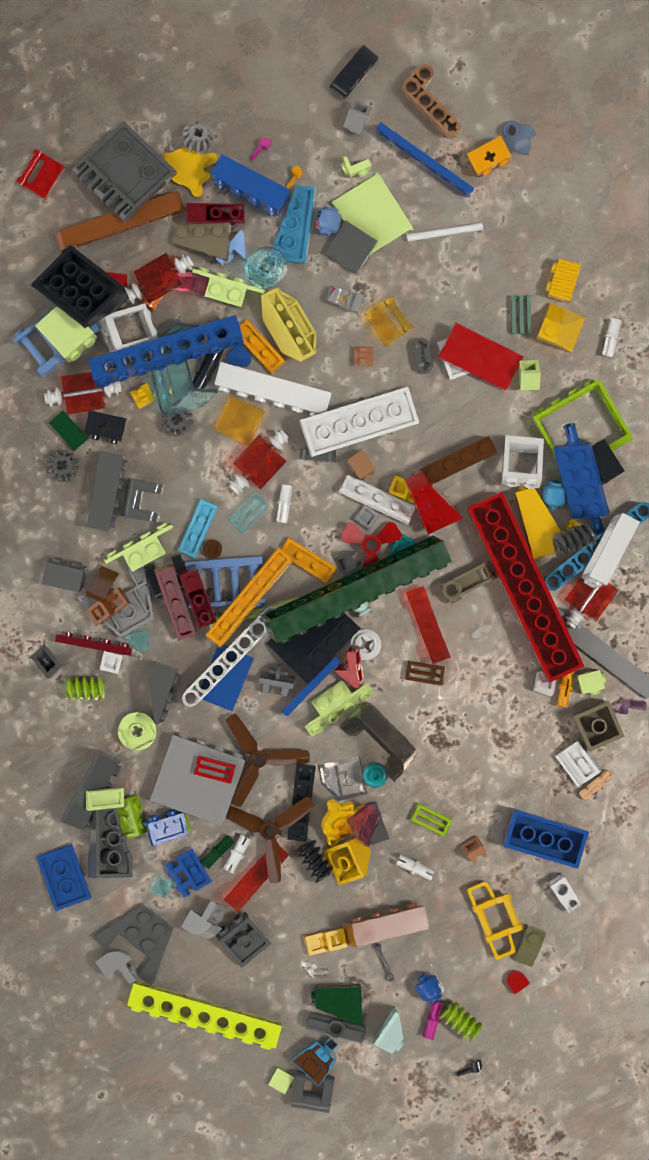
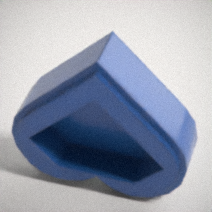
[226,344,252,367]

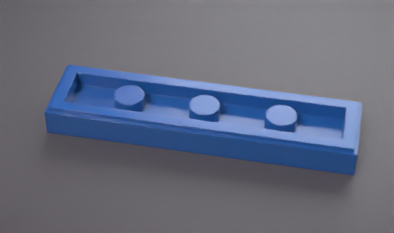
[282,656,340,716]

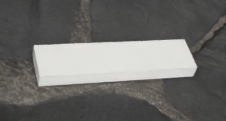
[339,474,416,525]

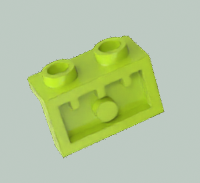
[117,795,148,839]

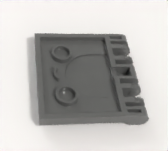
[72,122,177,223]

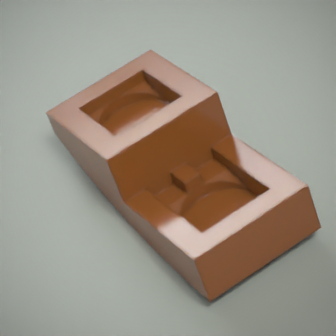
[86,587,131,626]

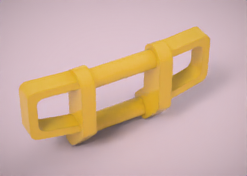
[467,881,524,960]

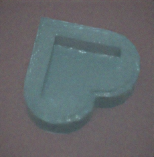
[127,630,150,653]

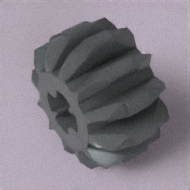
[161,404,194,437]
[47,450,80,482]

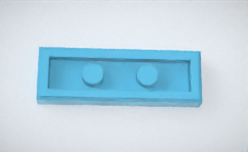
[178,499,218,559]

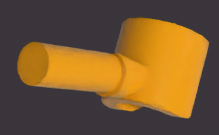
[286,166,303,189]

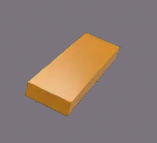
[240,319,286,374]
[282,537,337,584]

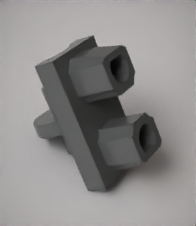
[259,664,295,697]

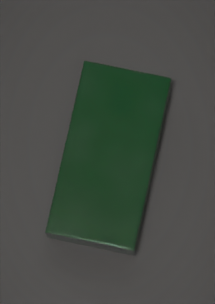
[49,410,89,452]

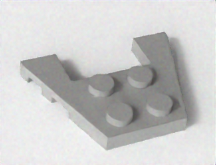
[77,565,155,638]

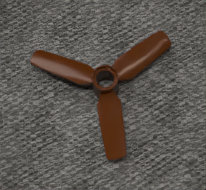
[226,714,310,807]
[226,797,315,883]

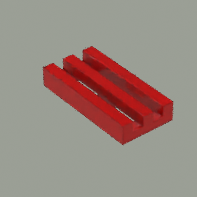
[194,755,236,784]

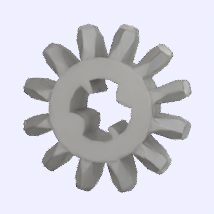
[181,120,214,154]

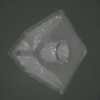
[318,756,367,801]

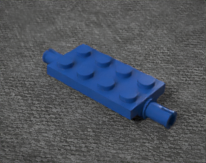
[553,423,610,533]

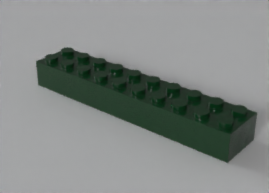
[260,535,452,643]

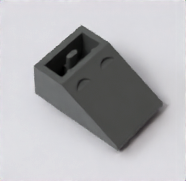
[149,662,181,725]

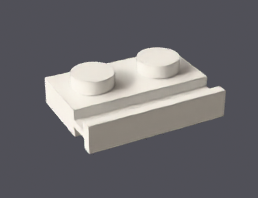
[555,740,601,787]

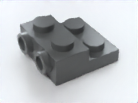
[216,912,271,968]

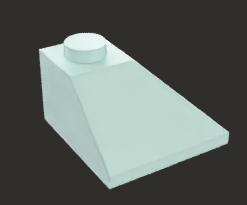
[373,1007,404,1054]

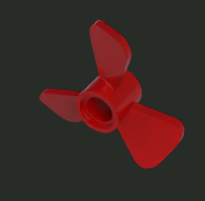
[341,522,402,568]

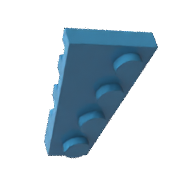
[268,185,316,264]

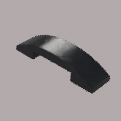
[287,763,316,842]

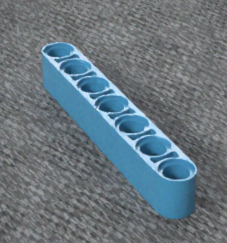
[544,502,649,591]

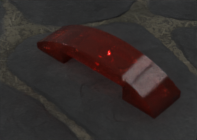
[406,586,451,664]
[223,846,289,912]

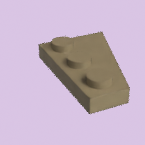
[173,223,231,261]

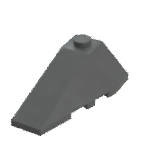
[88,808,132,878]

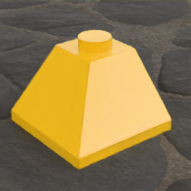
[536,303,586,353]
[323,834,371,886]

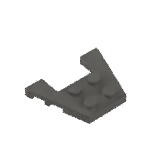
[93,904,174,985]

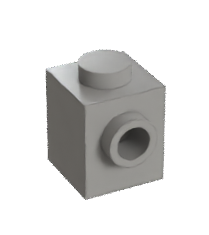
[343,99,373,134]

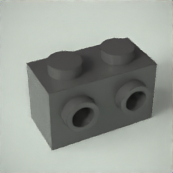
[42,557,87,592]

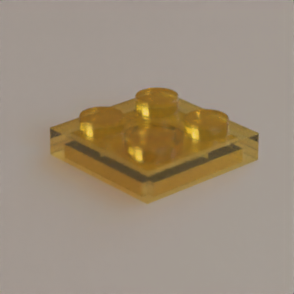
[215,395,266,446]

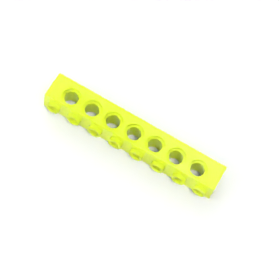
[127,981,282,1050]

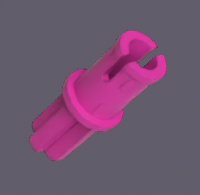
[422,1001,443,1040]

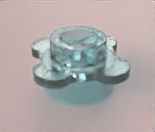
[151,876,174,899]

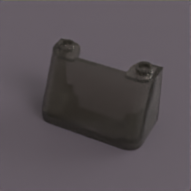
[339,702,416,782]

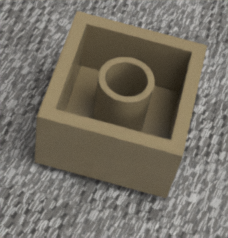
[572,701,625,752]

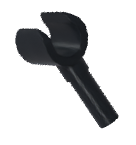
[456,1060,482,1077]

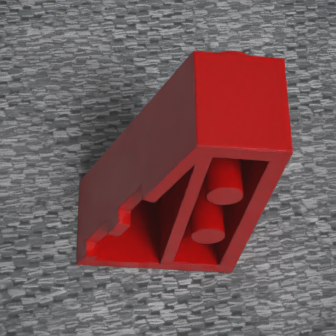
[404,472,463,535]

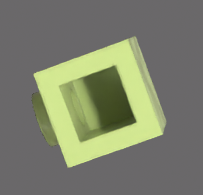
[518,360,541,391]
[576,670,607,696]

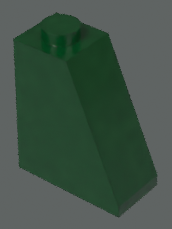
[311,984,363,1026]

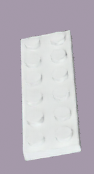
[299,387,419,457]

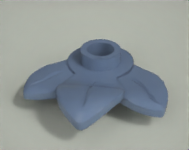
[502,121,536,155]

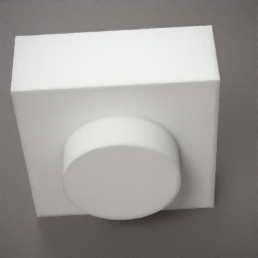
[99,651,123,674]
[533,671,556,696]

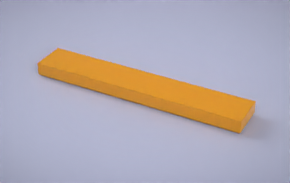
[206,547,294,648]

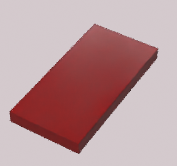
[438,322,524,390]

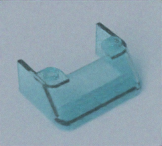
[147,322,218,415]

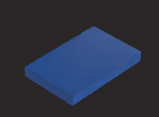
[201,646,254,711]
[36,844,92,911]

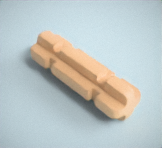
[579,770,613,800]

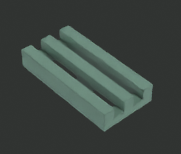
[511,295,532,334]

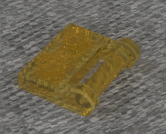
[364,296,414,347]

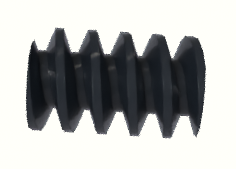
[294,840,333,884]

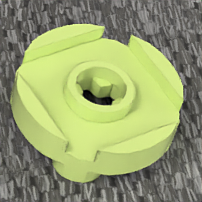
[118,712,157,751]

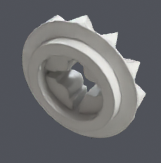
[351,629,381,660]

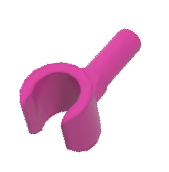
[250,138,272,161]

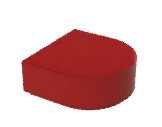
[507,971,530,995]

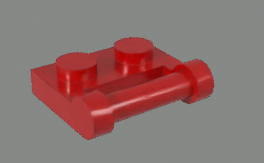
[16,149,65,200]

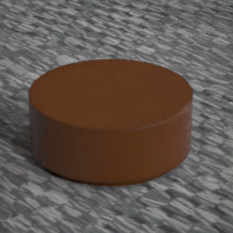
[203,539,222,559]

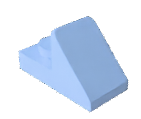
[216,230,246,266]

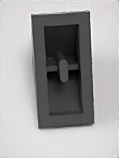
[31,644,65,679]

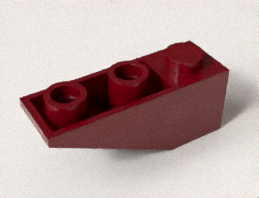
[186,203,245,224]
[177,564,217,629]

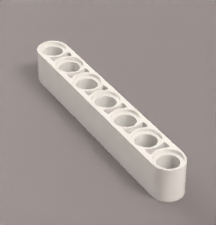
[182,606,276,707]

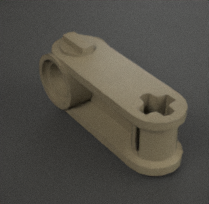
[440,561,497,604]

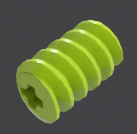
[65,676,106,701]
[439,1002,483,1043]

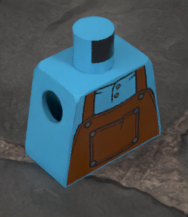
[292,1037,338,1086]

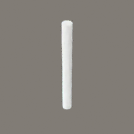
[407,222,483,242]

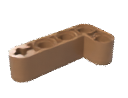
[402,64,461,139]

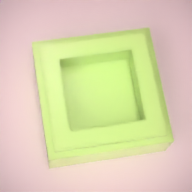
[268,1067,294,1094]

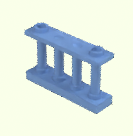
[13,306,102,378]
[185,556,266,609]

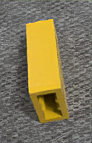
[514,487,570,559]

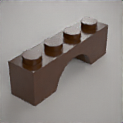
[419,436,497,484]

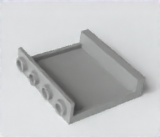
[150,732,246,826]

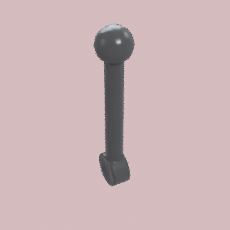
[374,944,394,981]

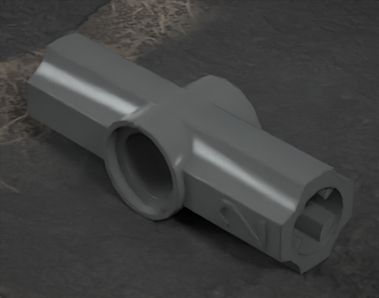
[306,1012,366,1043]

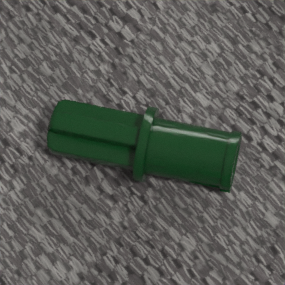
[201,835,235,869]

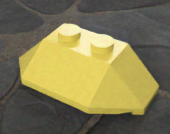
[261,288,317,362]

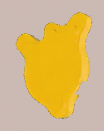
[162,148,218,198]
[321,799,371,846]

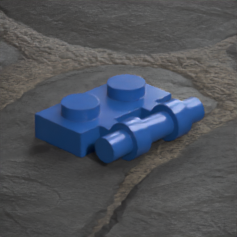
[165,848,212,898]

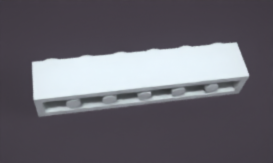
[215,362,332,416]

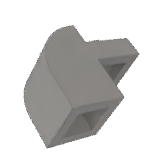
[181,901,226,938]
[95,949,138,985]

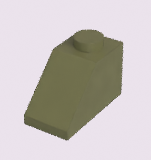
[514,924,546,967]

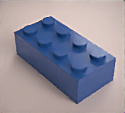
[211,154,291,217]
[502,808,589,869]

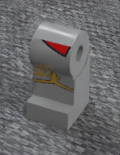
[326,286,364,314]

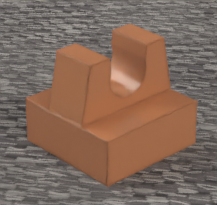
[354,346,373,367]
[461,836,487,863]

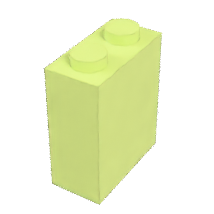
[35,306,97,363]

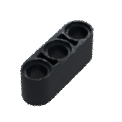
[329,45,379,99]

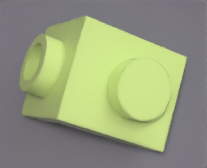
[341,156,371,178]

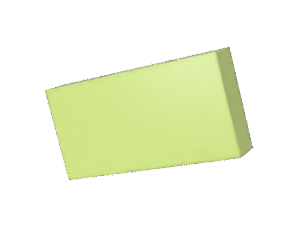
[86,787,124,811]

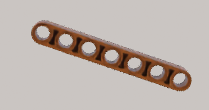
[54,191,185,253]

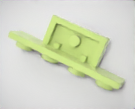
[192,266,267,307]
[104,522,174,572]
[305,680,374,736]

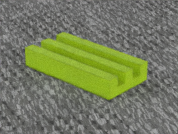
[410,803,453,837]

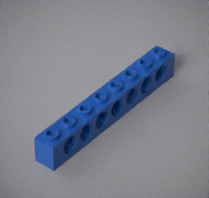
[88,315,244,388]

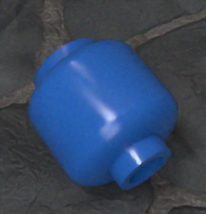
[415,973,444,1004]

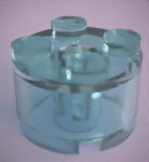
[245,246,288,289]

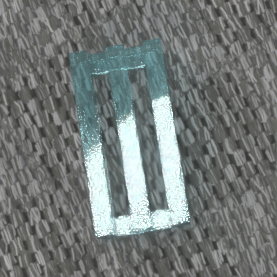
[229,493,269,534]

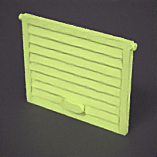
[332,172,414,255]

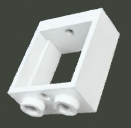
[98,304,158,353]
[501,435,544,489]

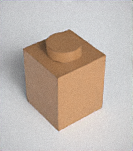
[347,449,376,481]

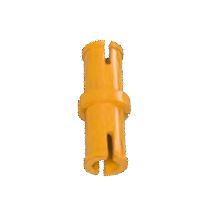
[556,671,575,708]

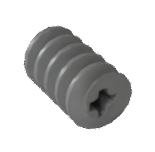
[552,523,596,557]

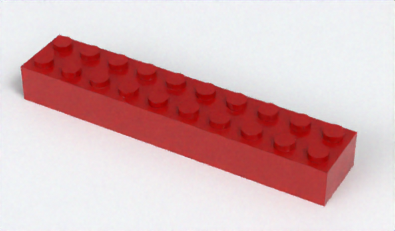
[467,492,585,683]

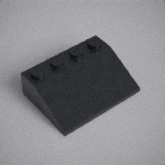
[30,245,129,329]
[266,612,361,683]

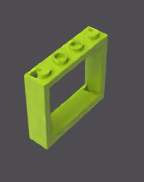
[532,379,634,462]

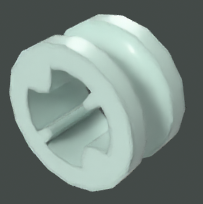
[353,602,372,618]

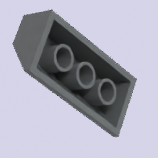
[61,750,121,830]

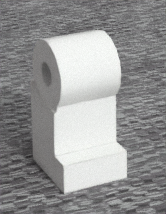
[547,873,581,913]

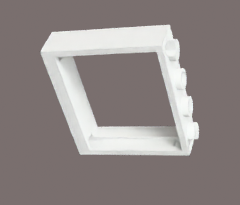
[581,513,640,588]

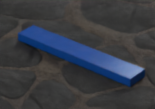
[376,122,475,197]

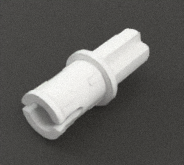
[602,318,622,357]
[276,484,293,523]

